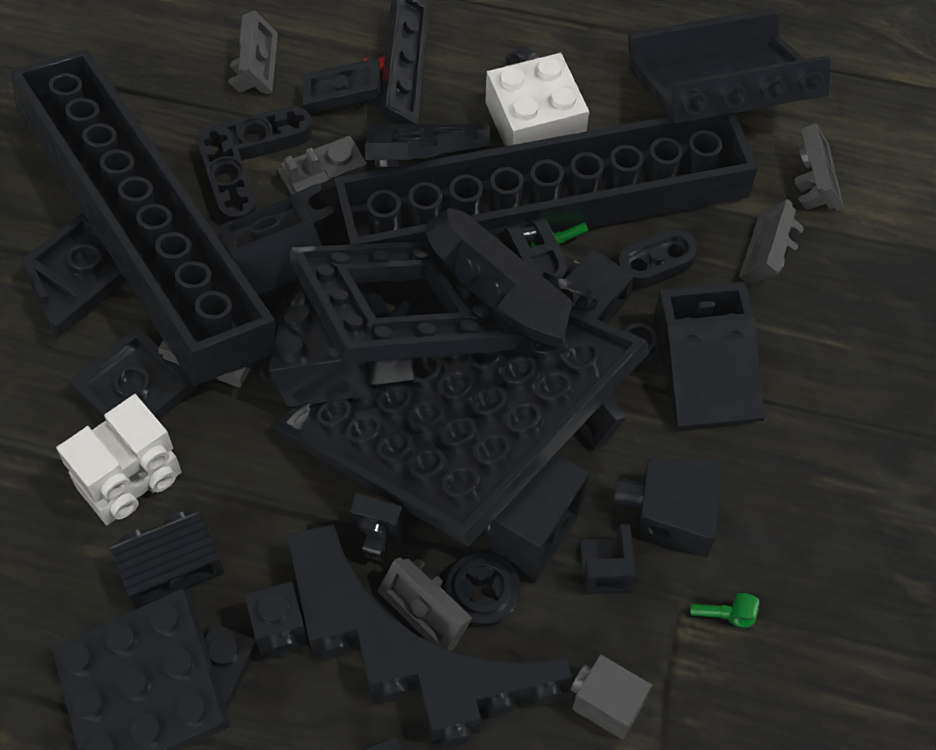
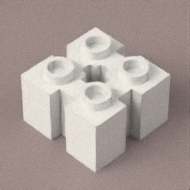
[56,394,182,526]

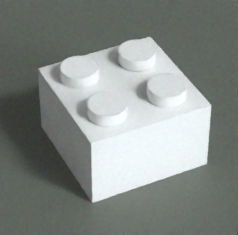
[485,53,589,146]

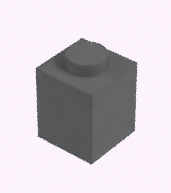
[571,655,652,740]

